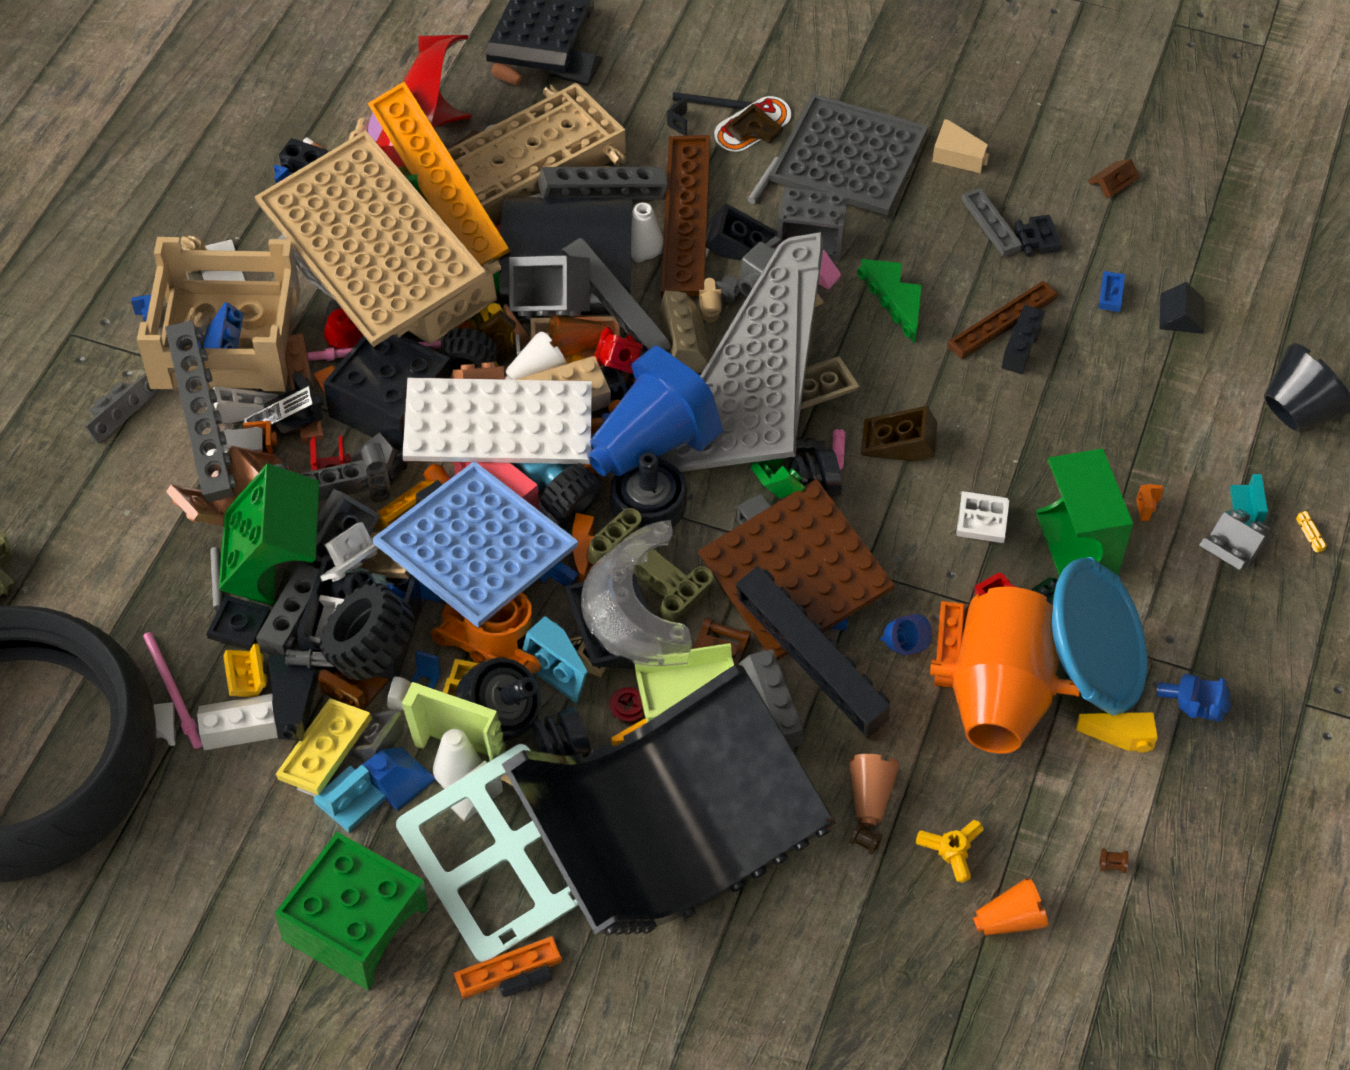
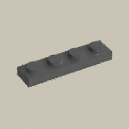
[961,188,1022,257]

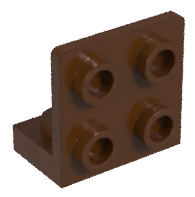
[318,669,389,710]

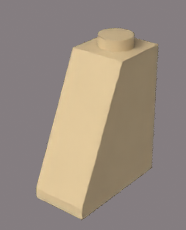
[932,119,990,173]

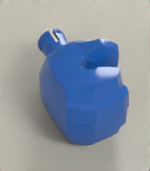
[1157,674,1231,722]

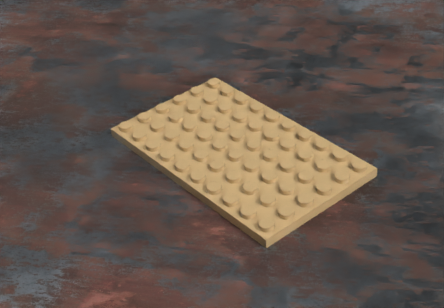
[255,130,487,347]

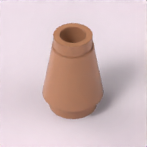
[491,63,522,86]

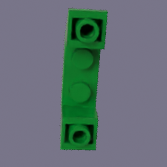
[750,458,806,499]

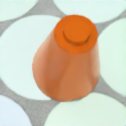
[973,878,1049,936]

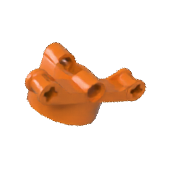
[430,592,542,675]

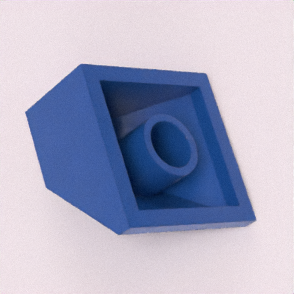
[362,747,435,811]

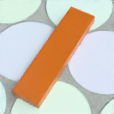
[934,601,965,688]
[454,936,562,999]

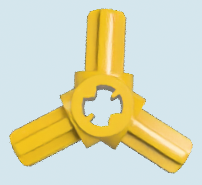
[916,820,984,883]

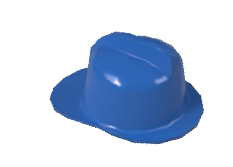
[880,614,932,655]

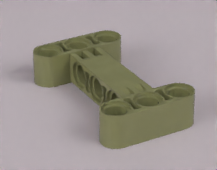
[586,508,713,625]

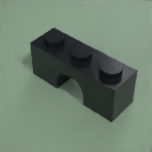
[1001,305,1045,375]

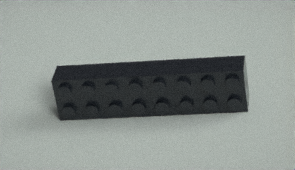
[736,566,890,739]

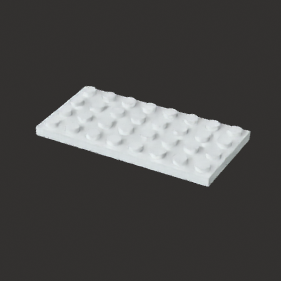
[403,378,592,464]

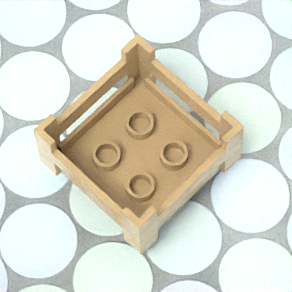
[137,237,301,392]

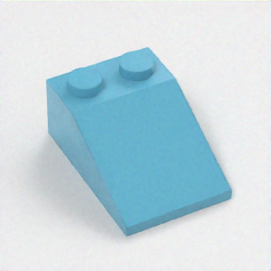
[522,616,588,703]

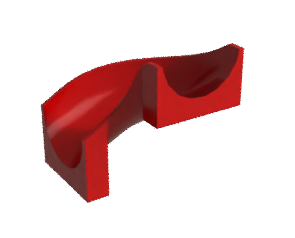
[376,35,471,167]

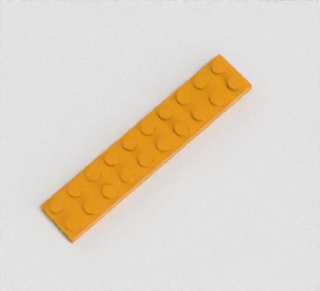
[367,82,510,266]

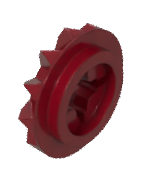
[609,687,644,724]

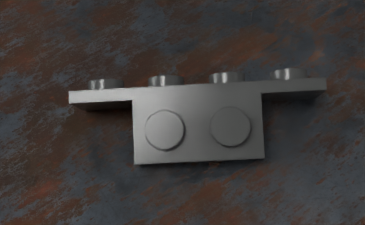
[84,373,161,443]

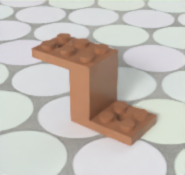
[166,446,291,526]

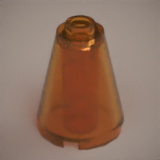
[549,315,607,358]

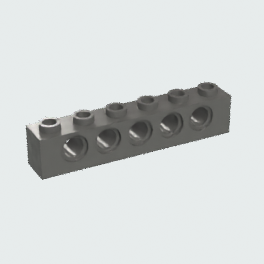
[537,167,668,200]

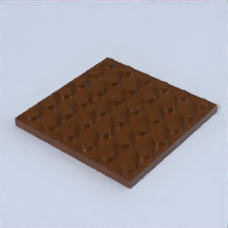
[698,479,895,661]

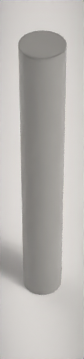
[748,157,779,204]
[210,547,222,611]

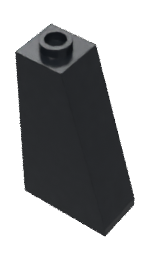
[269,654,320,741]

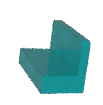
[1230,474,1268,523]

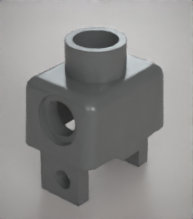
[739,236,780,299]

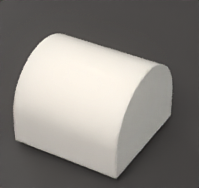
[387,676,411,711]

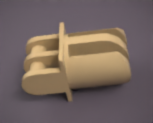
[699,278,722,323]

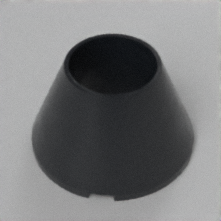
[1264,343,1350,431]

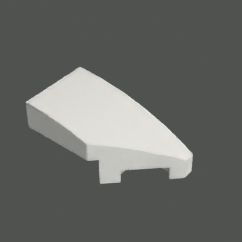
[154,702,176,746]

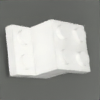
[956,491,1009,543]

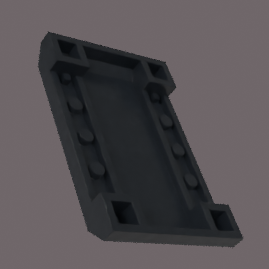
[486,0,594,73]

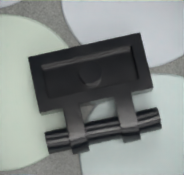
[1014,214,1062,257]

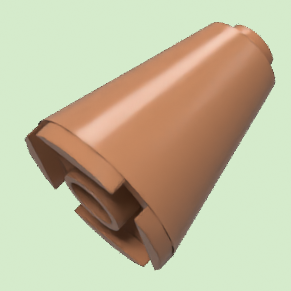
[849,754,899,827]

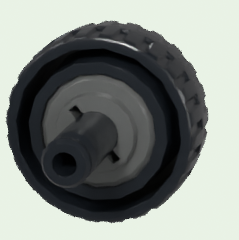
[610,453,687,535]
[455,657,541,742]

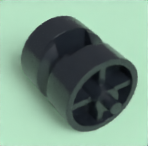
[330,571,376,599]

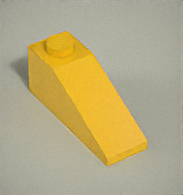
[1076,712,1158,753]

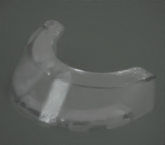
[581,520,692,666]

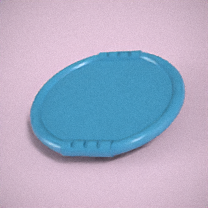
[1052,557,1148,716]

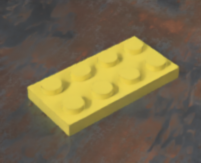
[276,698,372,795]

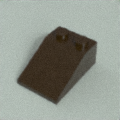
[861,405,937,461]

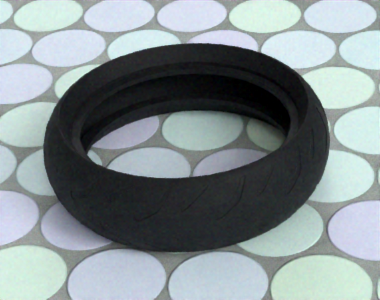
[0,606,156,883]

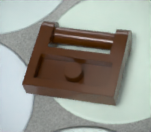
[693,618,751,665]

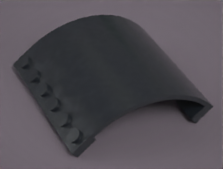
[499,197,632,320]

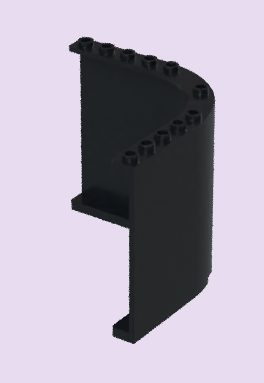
[502,664,836,936]

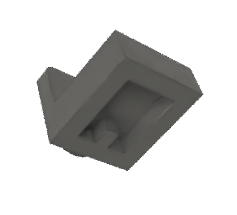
[715,275,741,305]

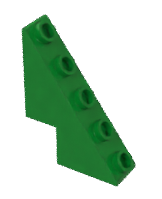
[857,259,922,343]

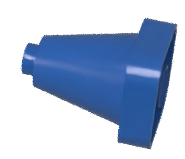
[587,346,723,477]

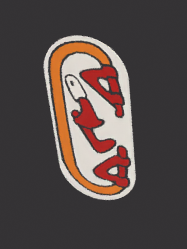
[714,96,791,152]

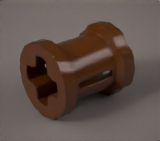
[1100,848,1128,874]

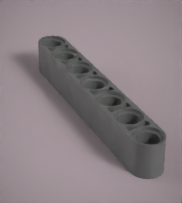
[561,238,671,353]

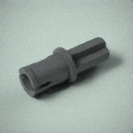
[285,649,334,668]

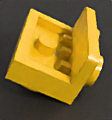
[223,644,267,697]

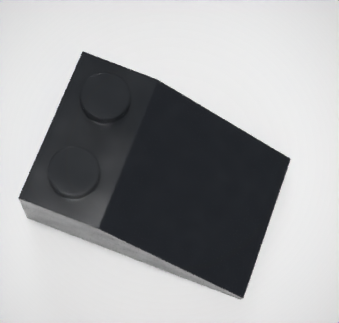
[706,203,778,260]

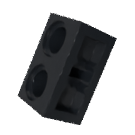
[279,138,328,173]

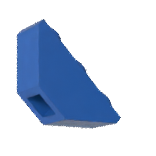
[203,302,244,349]

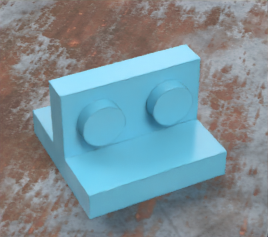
[313,765,386,833]

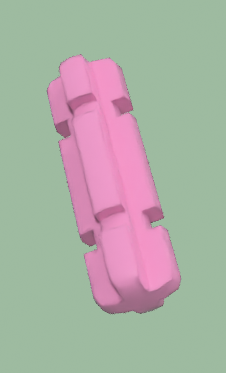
[832,429,845,470]

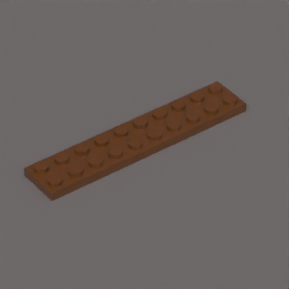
[660,135,711,297]

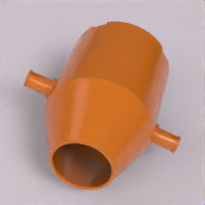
[930,587,1080,754]

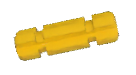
[1296,511,1327,553]

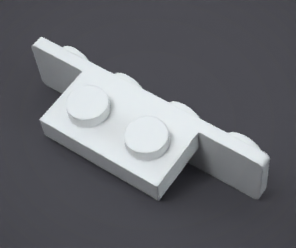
[320,522,379,582]

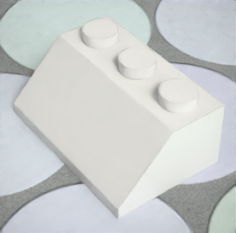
[197,694,278,750]

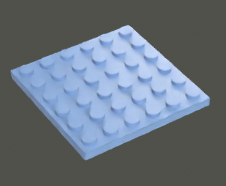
[373,461,578,628]

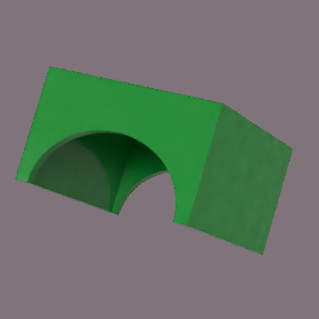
[1036,448,1133,576]
[219,463,319,606]
[275,832,428,991]

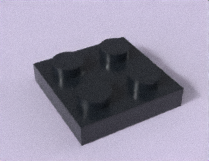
[206,595,271,650]

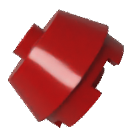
[323,308,364,350]

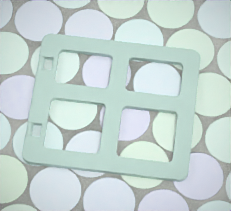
[396,744,579,962]

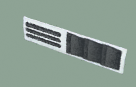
[244,386,312,428]

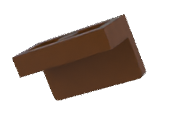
[1088,159,1140,197]

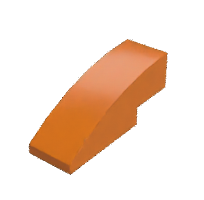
[572,513,595,583]

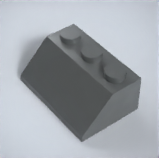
[315,489,381,563]

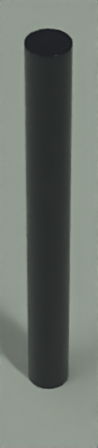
[672,92,754,109]

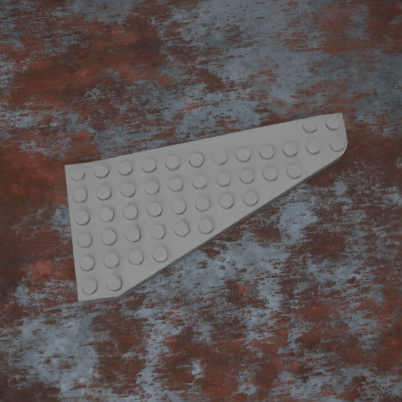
[661,232,823,472]

